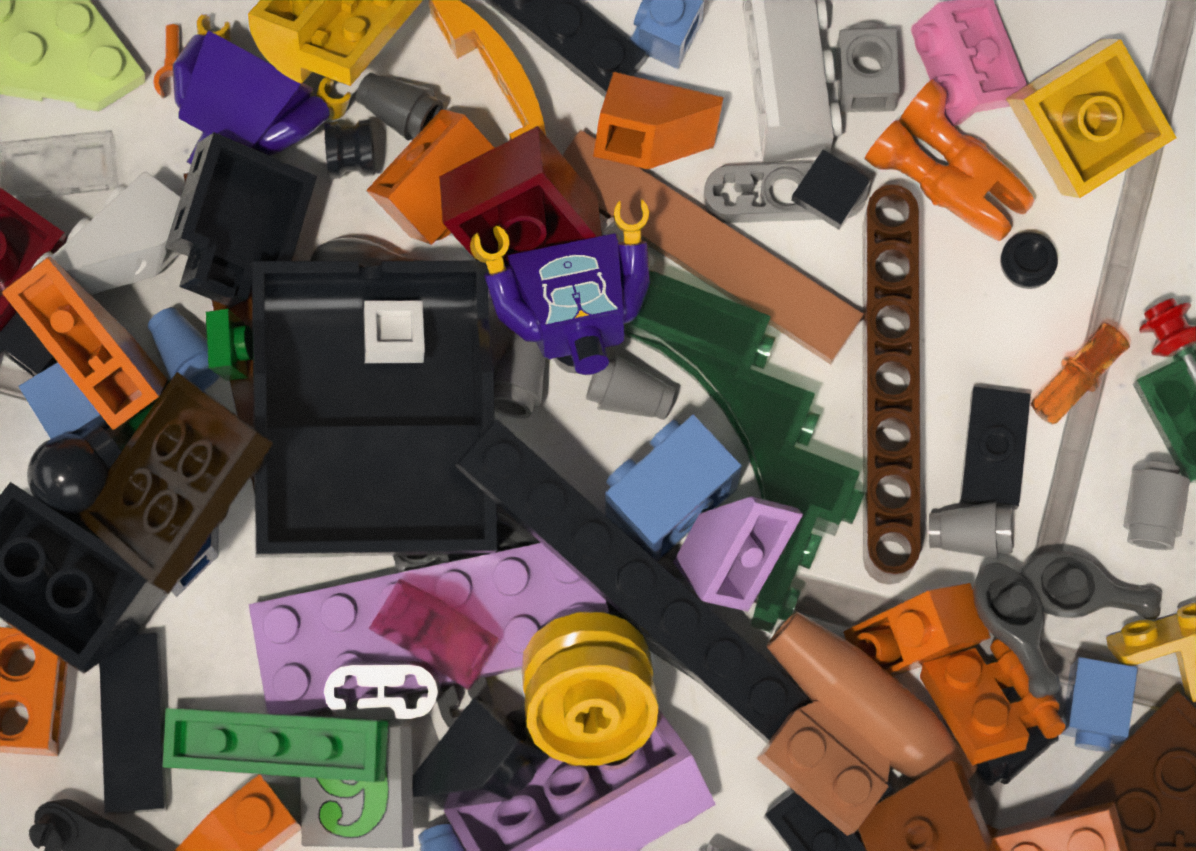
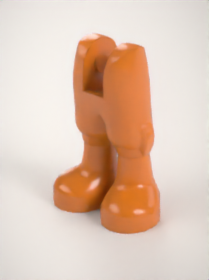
[864,79,1035,241]

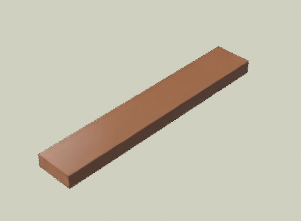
[562,130,864,365]

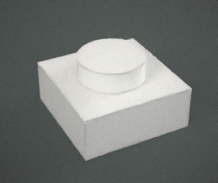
[363,301,425,363]

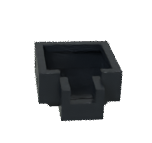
[165,132,317,307]

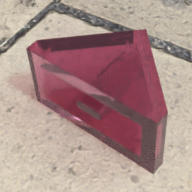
[368,578,501,691]

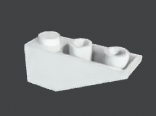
[32,171,181,295]

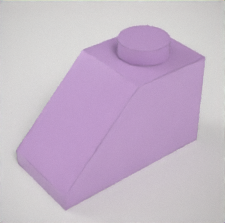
[673,496,803,612]

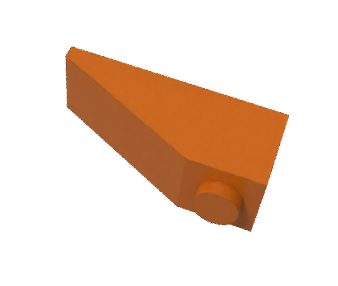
[2,255,168,430]

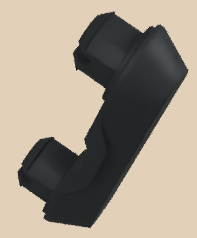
[29,799,162,851]

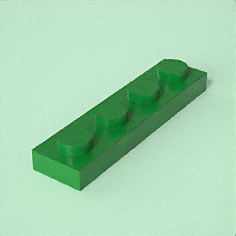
[163,708,388,782]

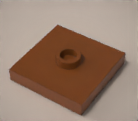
[858,760,996,851]

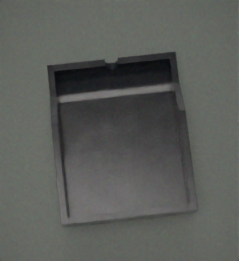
[252,260,497,558]

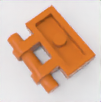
[920,639,1065,765]

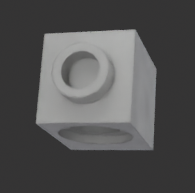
[836,22,900,113]

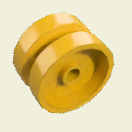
[521,612,658,766]

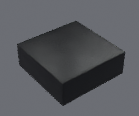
[791,149,871,230]

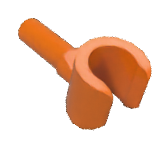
[153,24,179,99]

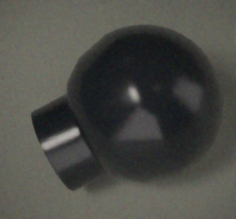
[27,424,121,515]

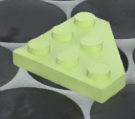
[0,0,145,111]

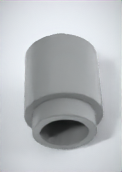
[1123,461,1190,550]

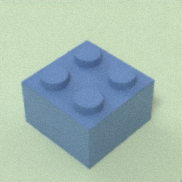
[605,414,742,562]

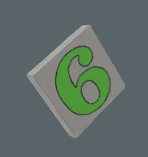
[300,726,414,848]

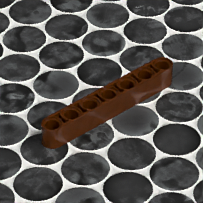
[862,184,921,585]

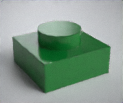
[206,309,253,381]

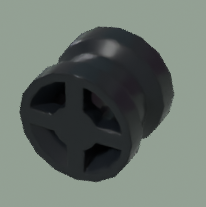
[324,119,375,179]

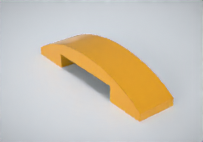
[428,0,546,140]

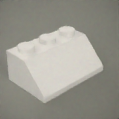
[742,0,842,163]

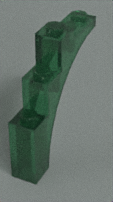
[624,269,865,634]

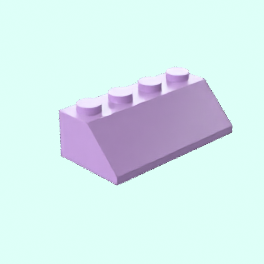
[443,708,716,851]

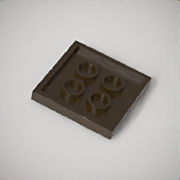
[77,372,273,594]

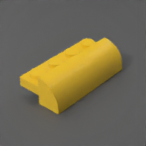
[248,0,423,86]

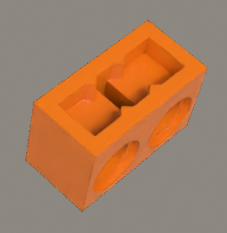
[0,627,68,757]

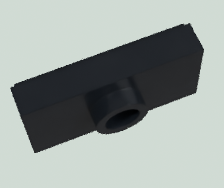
[959,387,1031,510]

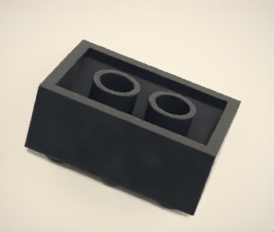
[0,482,165,674]

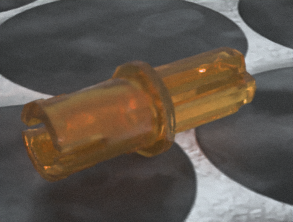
[1031,323,1130,425]

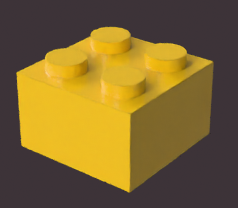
[1006,39,1177,198]

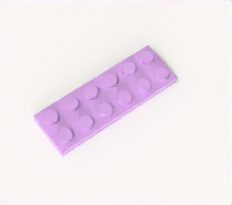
[249,543,610,715]

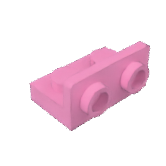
[911,0,1027,126]

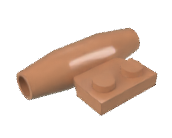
[756,611,978,836]

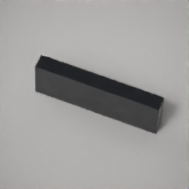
[99,633,167,815]

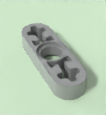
[703,162,869,223]

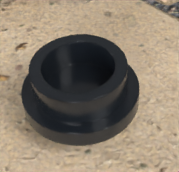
[1000,232,1058,289]

